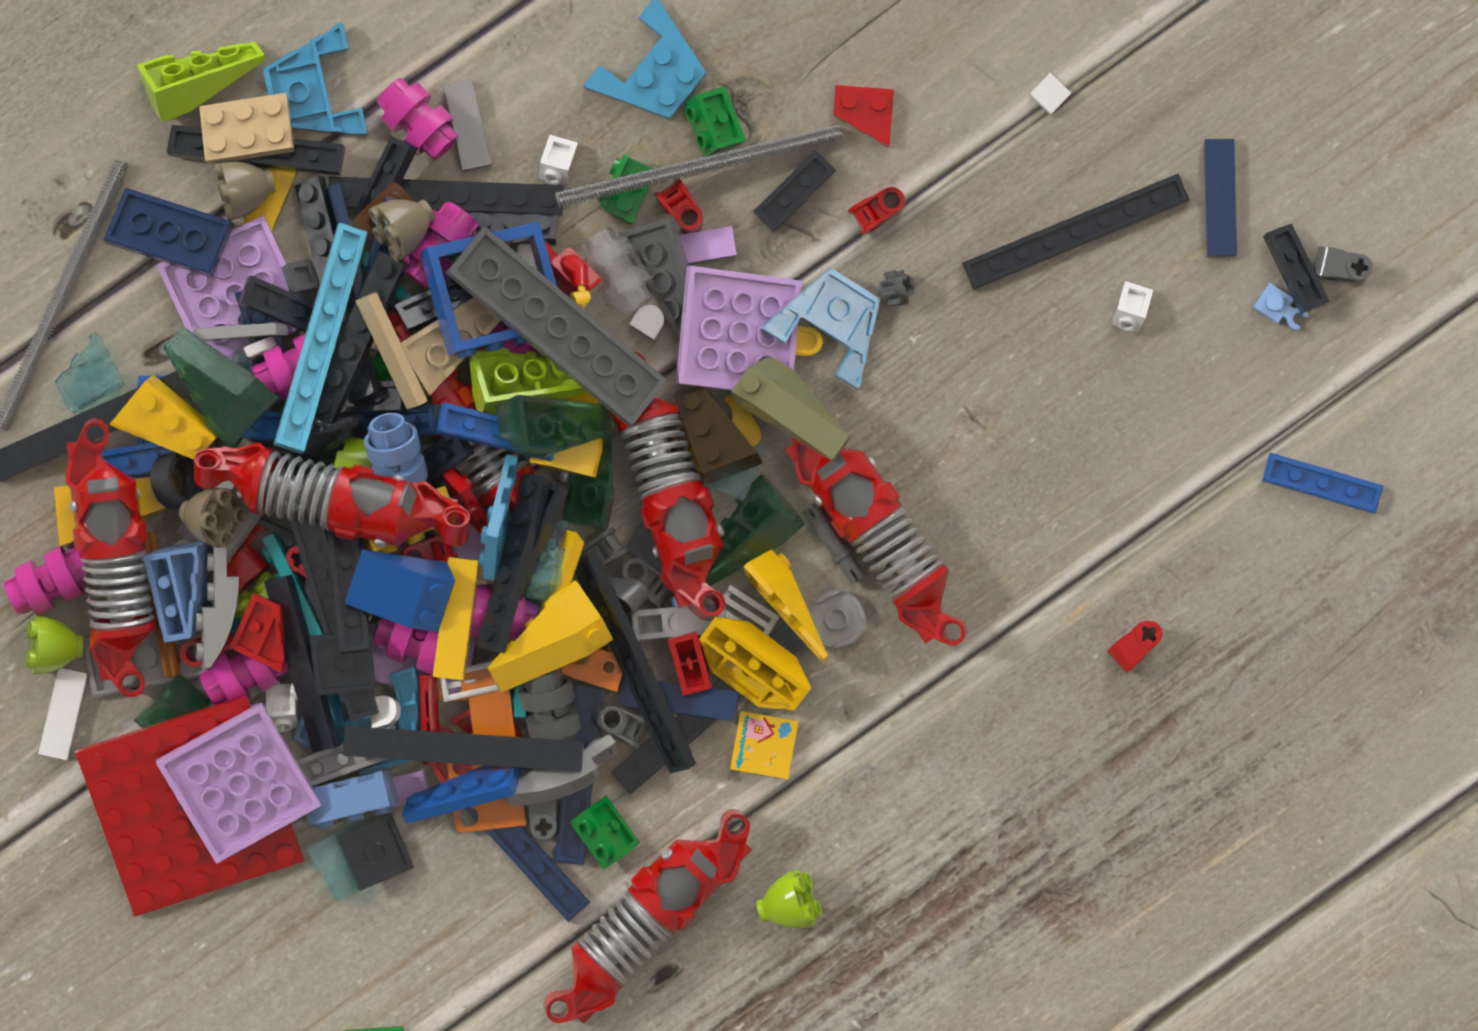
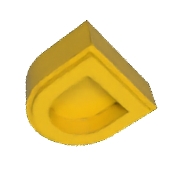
[795,325,823,357]

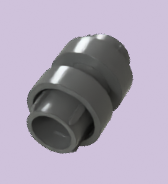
[519,667,582,741]

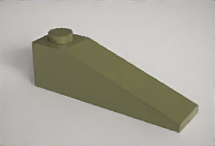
[731,356,850,462]

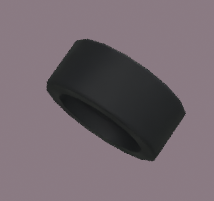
[151,452,204,510]

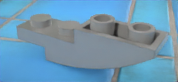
[196,547,239,668]
[608,605,726,646]
[506,734,618,806]

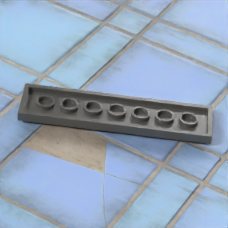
[446,226,667,427]

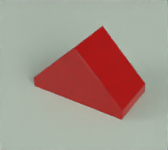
[668,631,712,696]

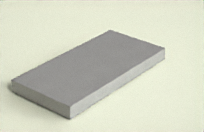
[83,629,208,698]

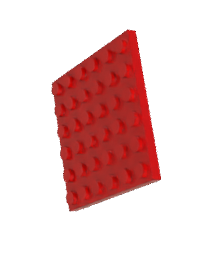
[75,695,305,917]

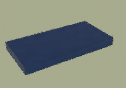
[103,188,234,277]

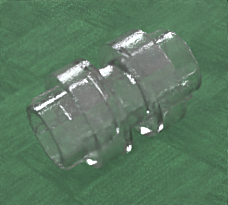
[581,227,652,316]

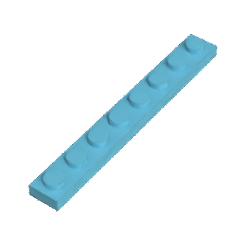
[273,223,368,454]

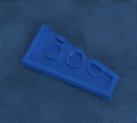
[402,765,522,824]

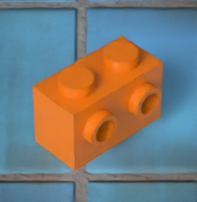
[562,646,623,692]

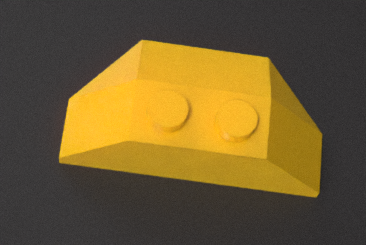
[699,617,811,710]

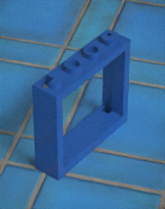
[420,221,557,359]

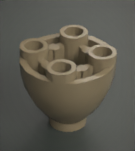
[214,161,276,221]
[368,199,435,262]
[179,488,247,548]

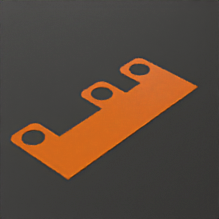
[437,668,526,833]

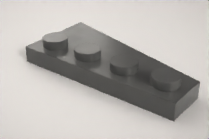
[619,216,688,338]

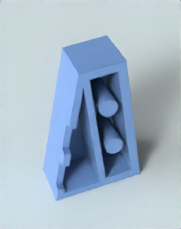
[143,541,210,643]
[306,769,398,830]

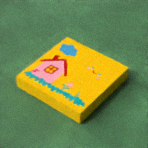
[730,711,799,779]

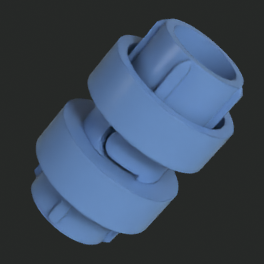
[364,413,428,483]

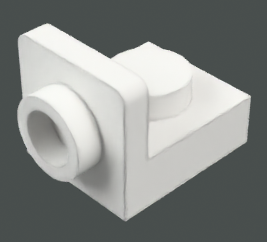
[538,135,578,186]
[1111,281,1153,333]
[266,683,300,732]

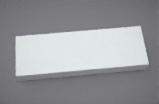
[38,668,89,760]

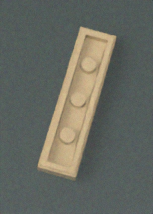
[356,292,427,409]

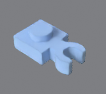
[1252,283,1308,331]

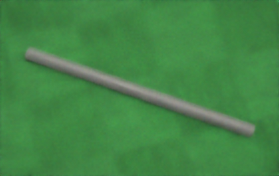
[555,125,842,208]
[0,159,129,431]

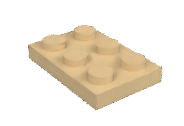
[199,93,294,165]

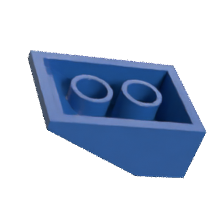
[345,549,455,632]

